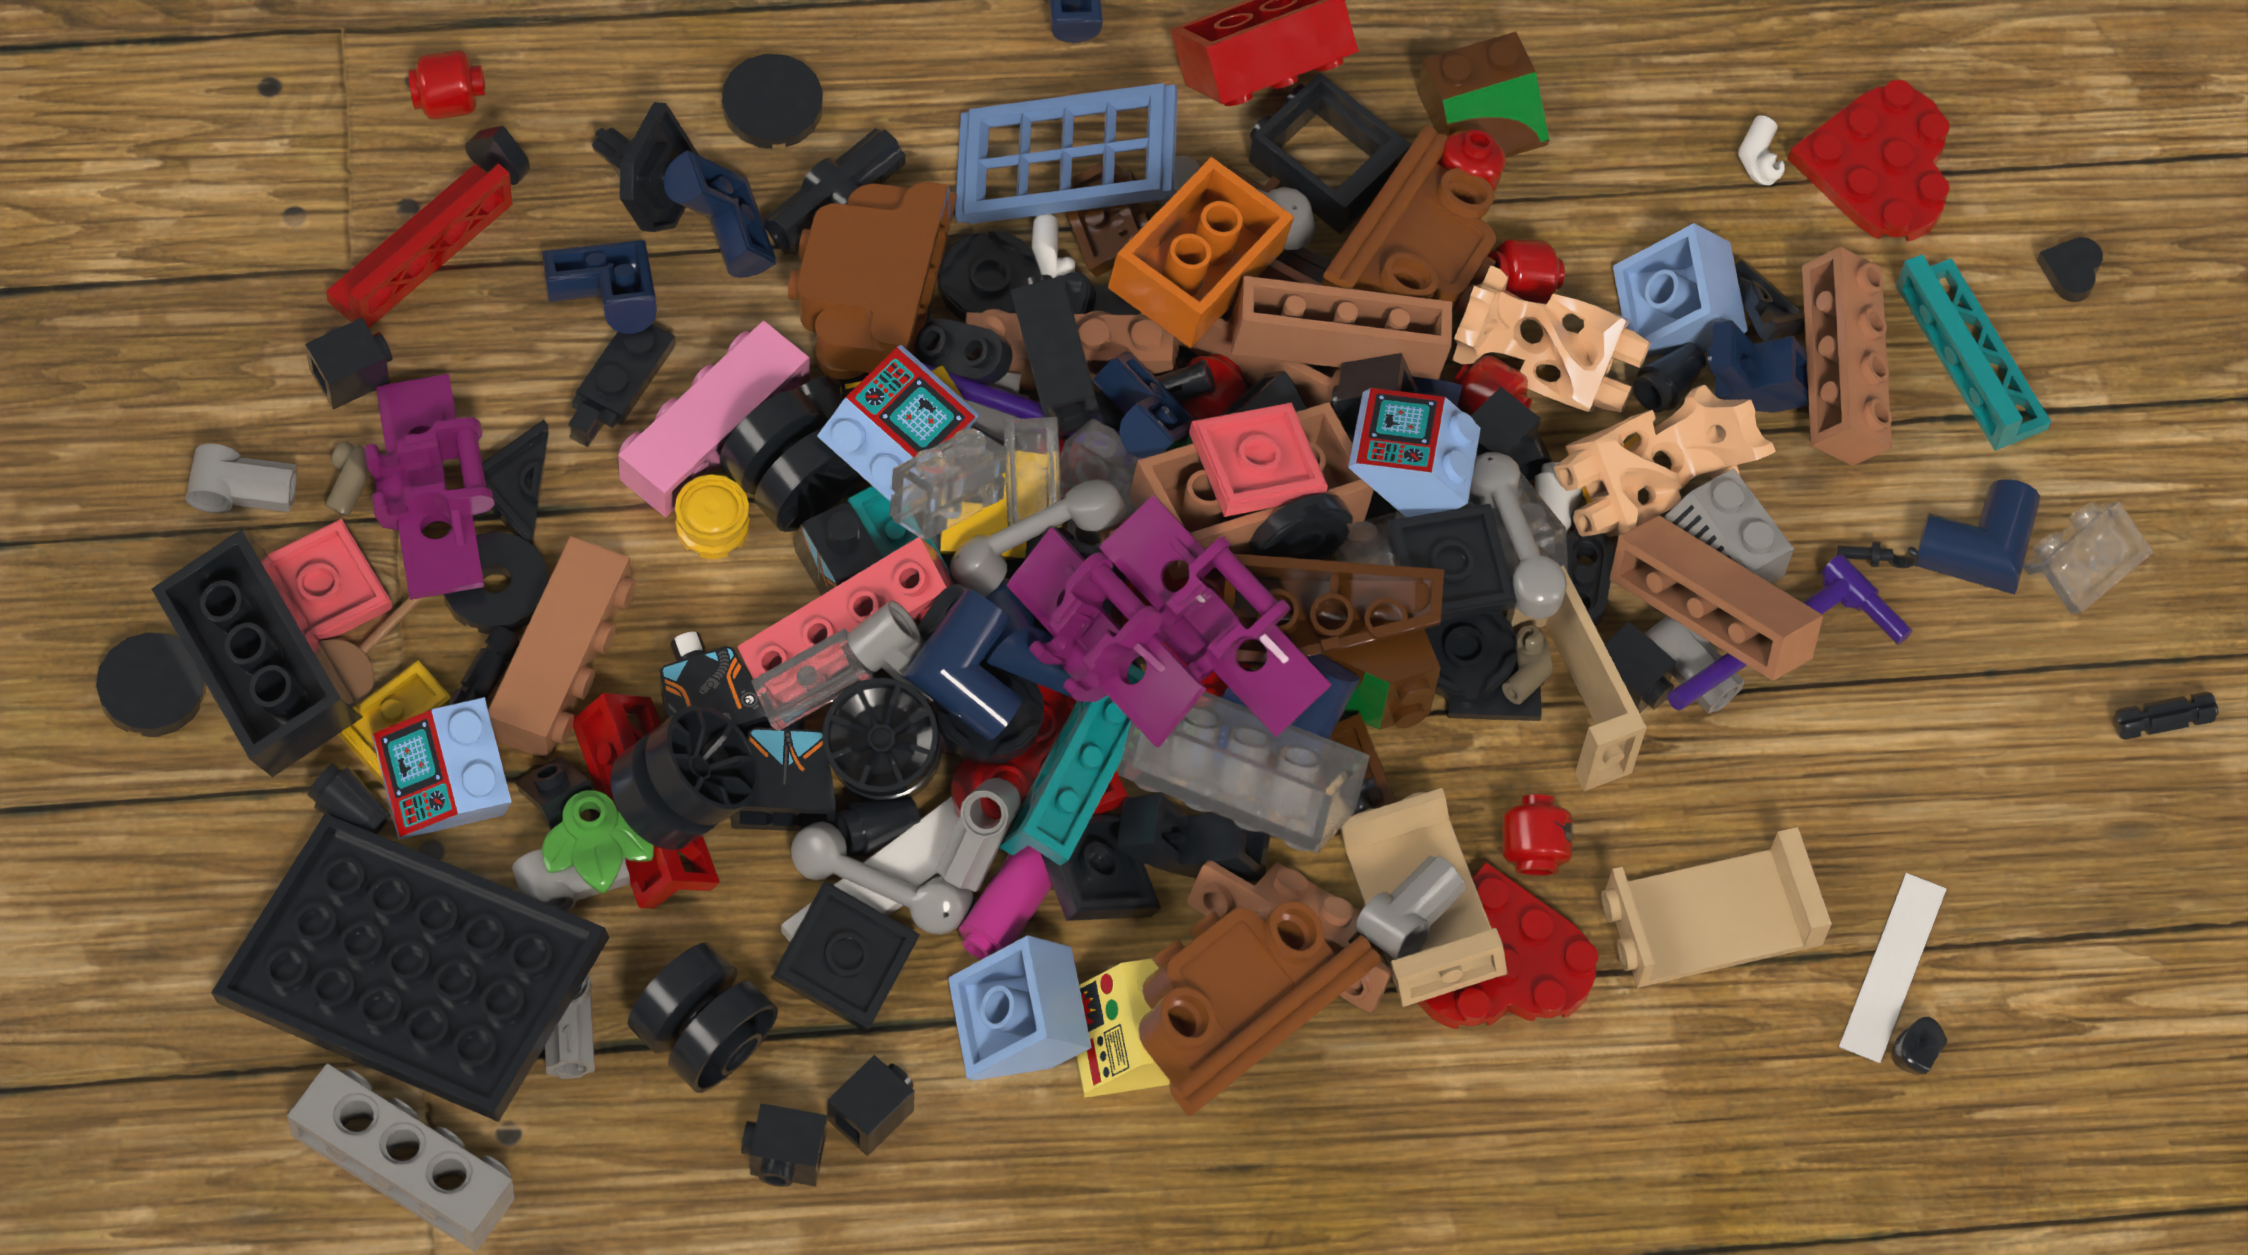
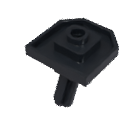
[592,102,700,232]

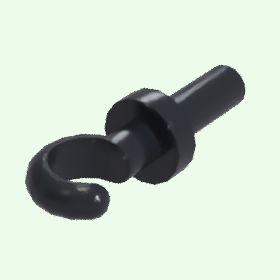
[1837,541,1919,569]

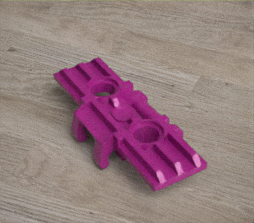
[364,374,494,600]
[1098,495,1332,737]
[1007,527,1206,748]

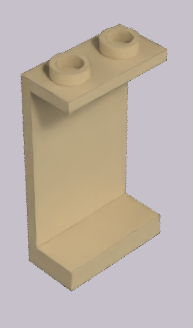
[1506,565,1647,791]
[1339,788,1507,1007]
[1601,827,1832,988]

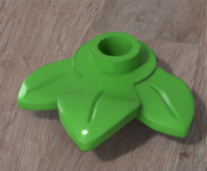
[542,790,653,893]

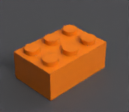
[1108,157,1294,348]

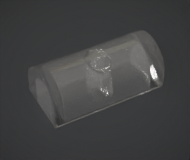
[1003,417,1062,529]
[751,628,873,731]

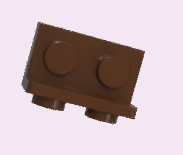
[1056,161,1152,277]

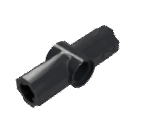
[764,128,906,255]

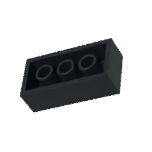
[151,529,363,777]

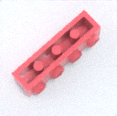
[737,536,954,708]

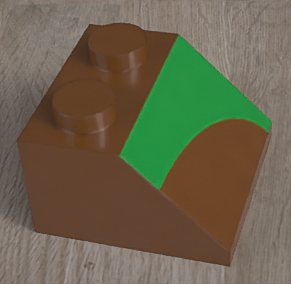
[1417,31,1549,158]
[1322,629,1441,730]

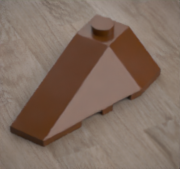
[1224,554,1444,665]

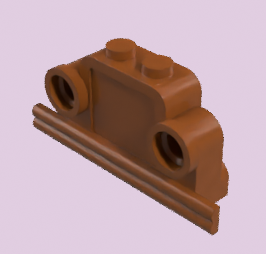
[1321,126,1496,316]
[788,182,957,379]
[1139,901,1381,1117]

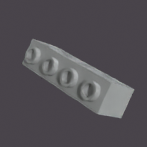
[287,1064,515,1253]

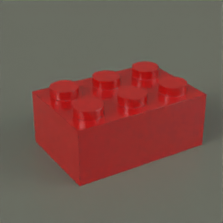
[1170,0,1359,106]

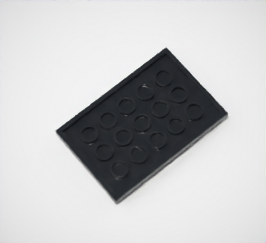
[211,814,609,1122]

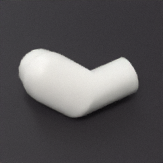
[1738,116,1785,185]
[1032,214,1075,278]

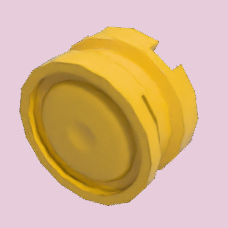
[675,474,750,560]

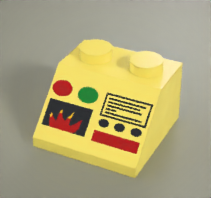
[1076,958,1170,1098]

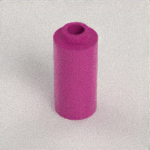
[959,845,1053,960]

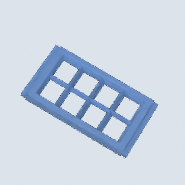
[955,83,1178,224]

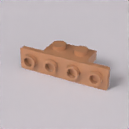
[1187,860,1393,1013]

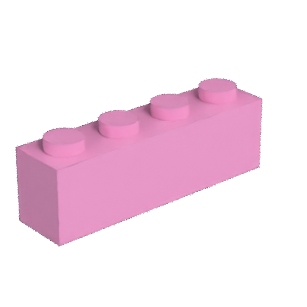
[618,320,810,518]

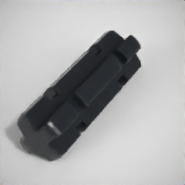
[447,626,519,706]
[2113,691,2219,740]

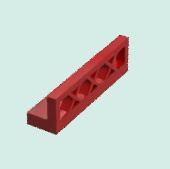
[326,163,513,328]
[573,693,720,909]

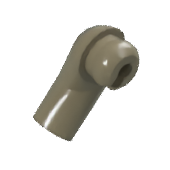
[325,442,368,517]
[1502,625,1553,704]

